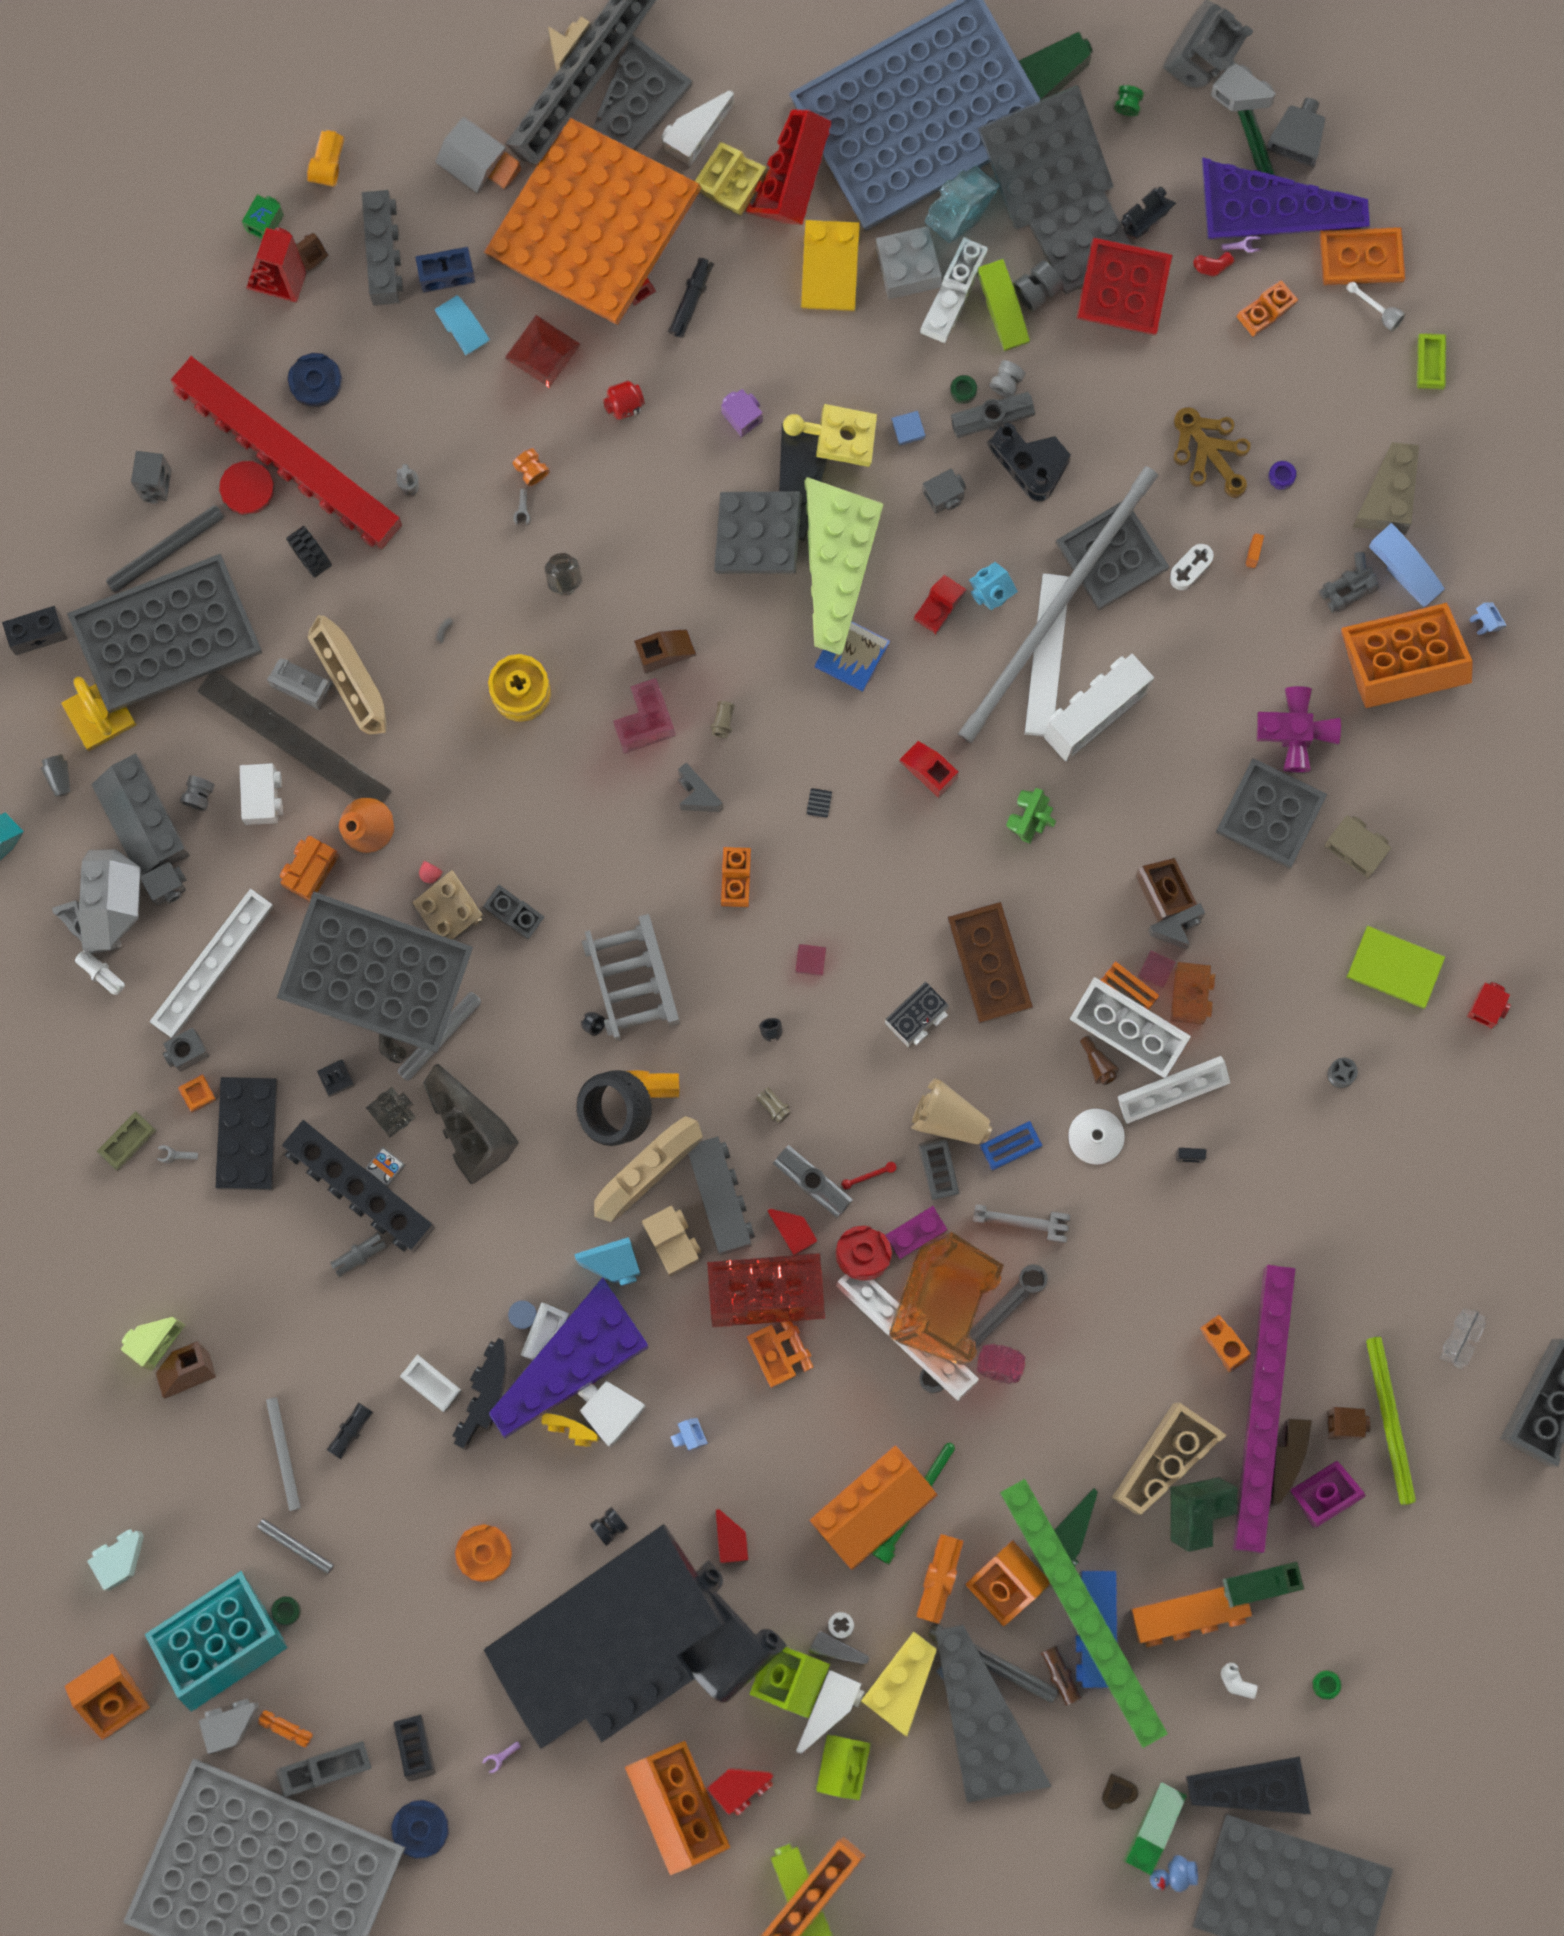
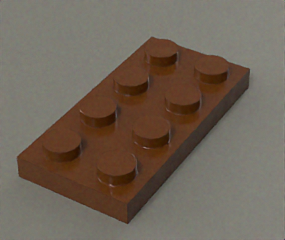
[947,902,1033,1024]

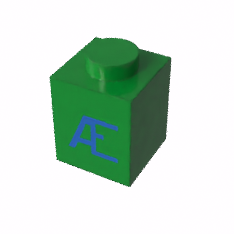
[242,194,284,239]

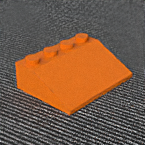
[1341,603,1473,708]

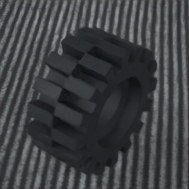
[286,525,333,578]

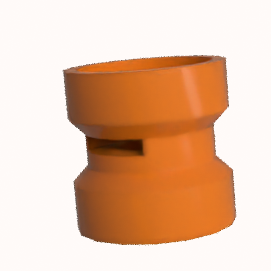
[512,448,550,486]

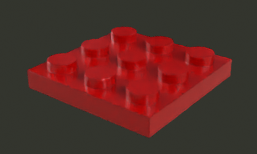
[1076,238,1173,336]

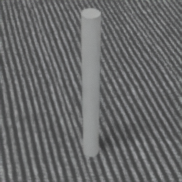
[266,1398,301,1511]

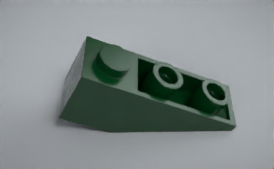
[1223,1561,1304,1608]

